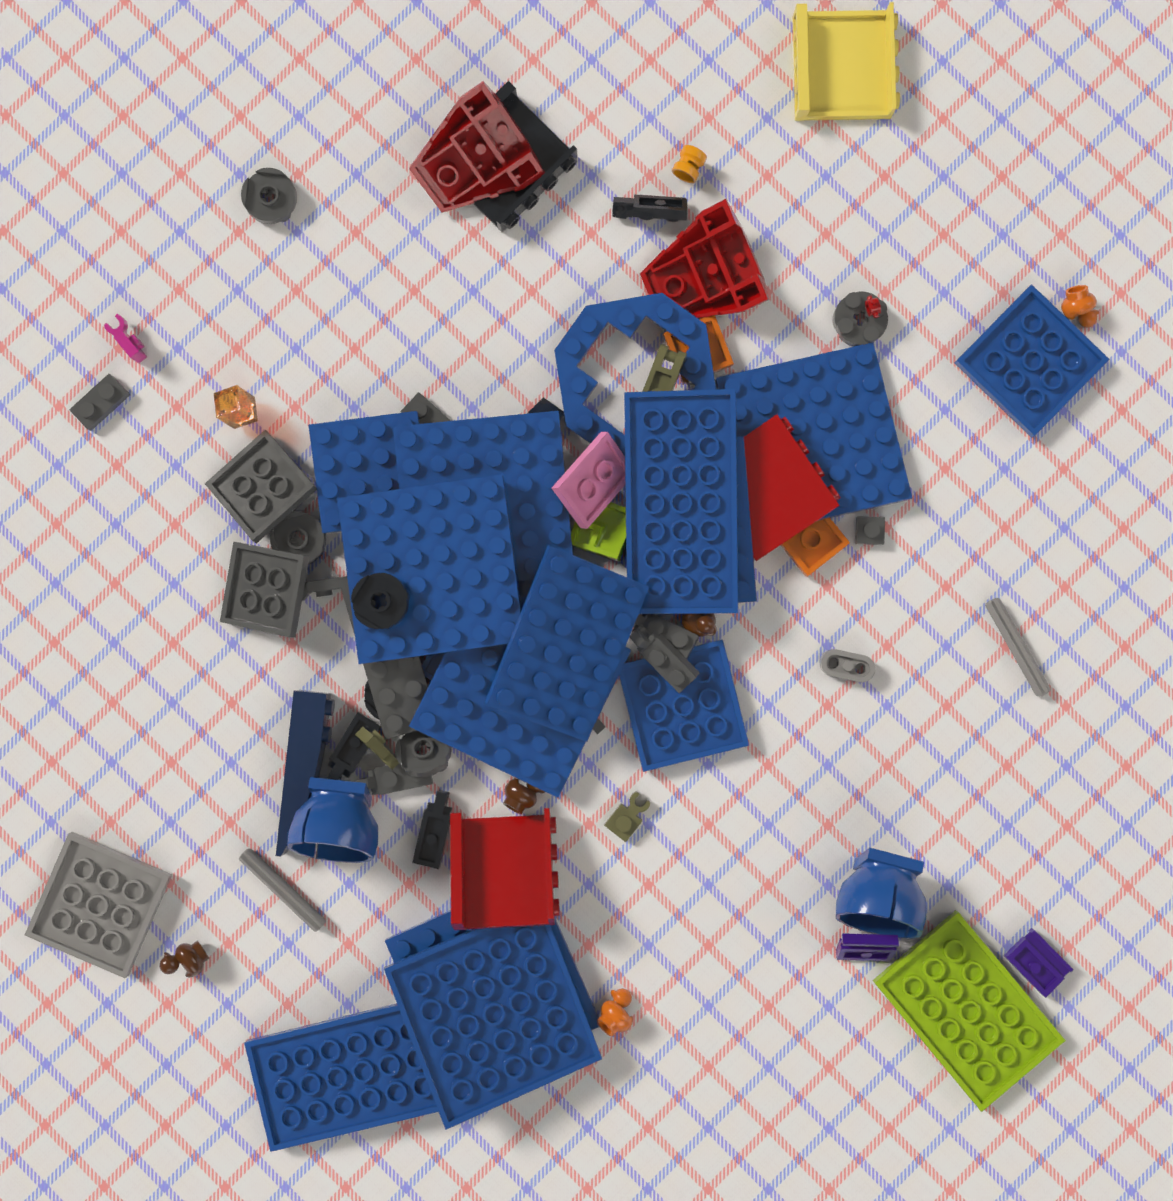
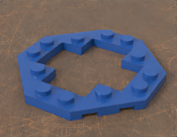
[554,293,716,456]

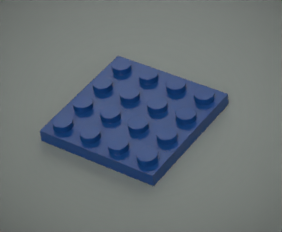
[954,284,1110,438]
[308,411,420,534]
[619,639,749,772]

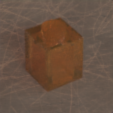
[213,385,258,429]

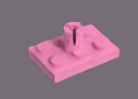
[552,432,626,529]

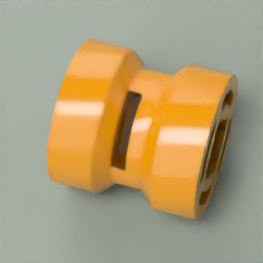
[672,145,707,183]

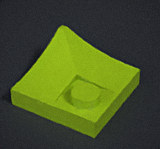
[571,502,626,562]

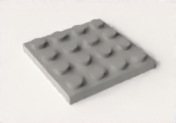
[25,832,172,978]

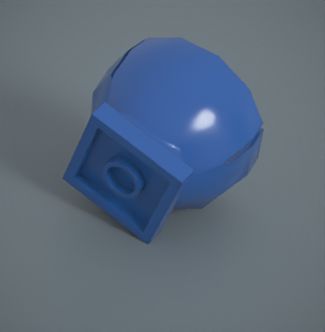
[287,777,378,863]
[836,848,926,939]

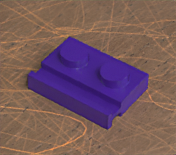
[1004,928,1074,998]
[836,933,899,962]

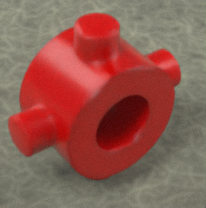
[865,296,881,318]

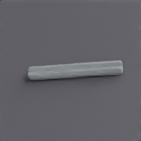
[985,598,1050,697]
[239,848,326,932]

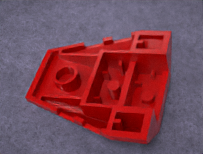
[409,81,545,213]
[640,199,769,318]

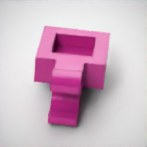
[104,314,147,363]

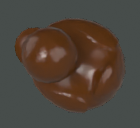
[682,613,717,637]
[503,778,545,815]
[159,940,210,978]

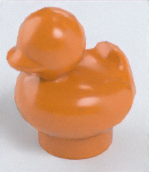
[1061,285,1099,328]
[597,988,633,1036]

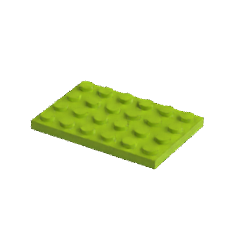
[872,910,1066,1112]

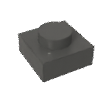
[855,516,885,545]

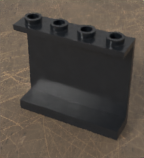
[474,81,577,232]

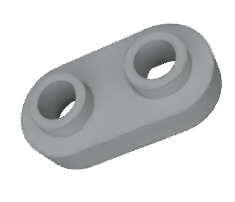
[820,649,875,682]

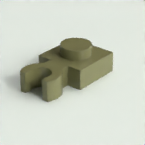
[355,727,399,770]
[604,791,650,842]

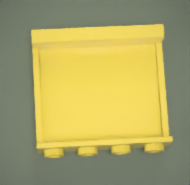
[792,2,900,121]

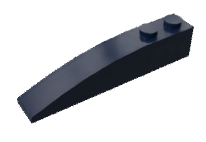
[275,690,335,857]

